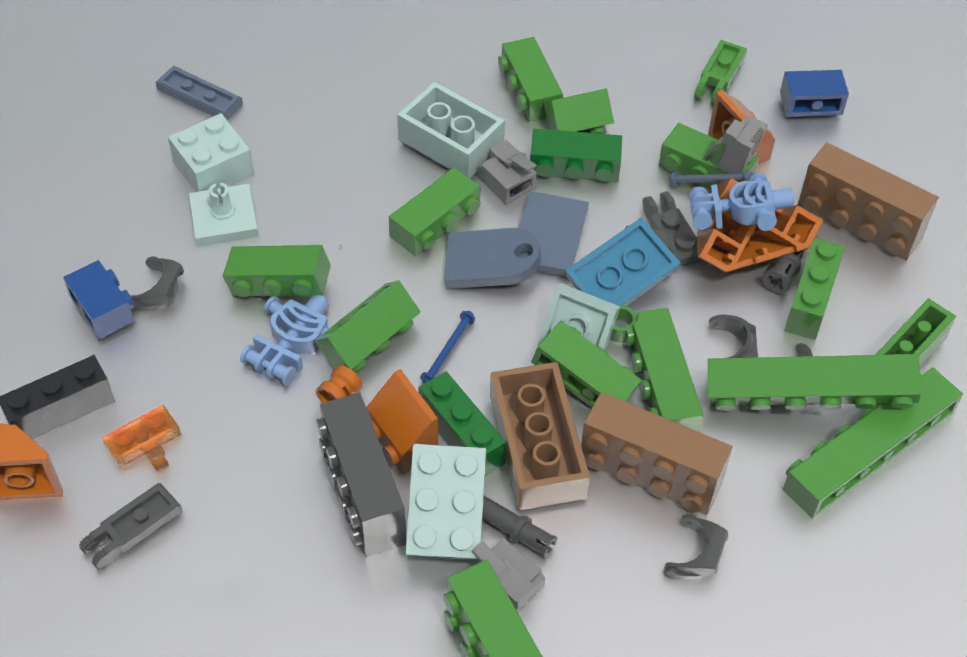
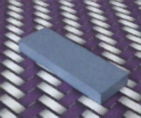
[155,65,243,120]

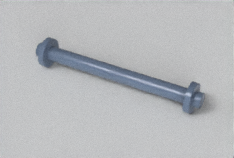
[669,169,754,187]

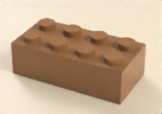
[797,142,939,261]
[490,362,590,511]
[581,392,733,515]

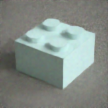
[168,113,254,192]

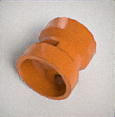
[316,365,363,403]

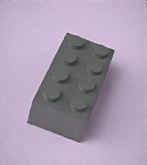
[316,392,407,557]

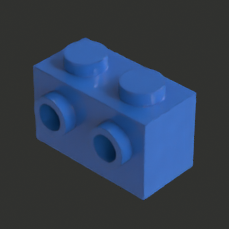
[780,70,849,117]
[63,260,135,339]

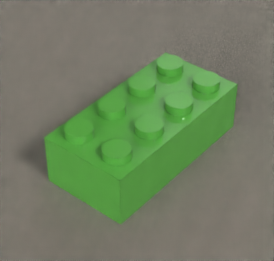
[443,559,543,657]

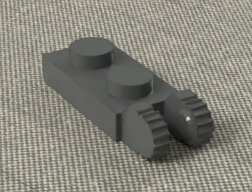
[642,191,702,266]
[79,483,183,570]

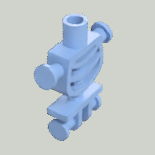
[689,173,794,231]
[240,295,329,386]

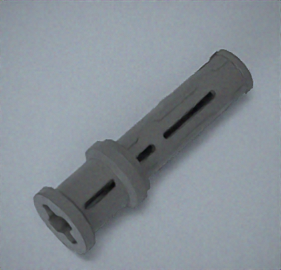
[762,228,820,294]

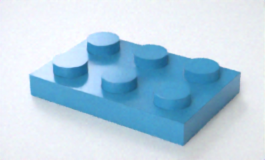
[565,217,681,306]

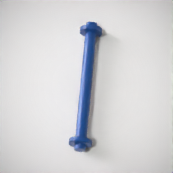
[420,311,476,384]

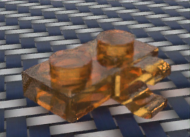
[102,405,182,471]

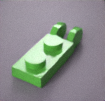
[694,40,747,104]

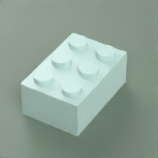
[397,81,505,178]
[406,444,486,561]

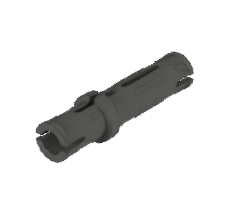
[483,496,557,557]

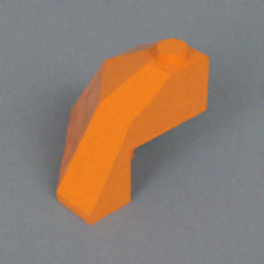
[697,178,824,273]

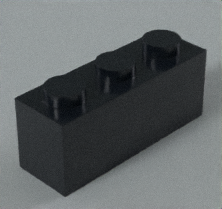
[0,355,115,439]

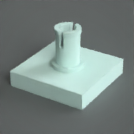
[188,183,259,247]
[537,283,620,351]

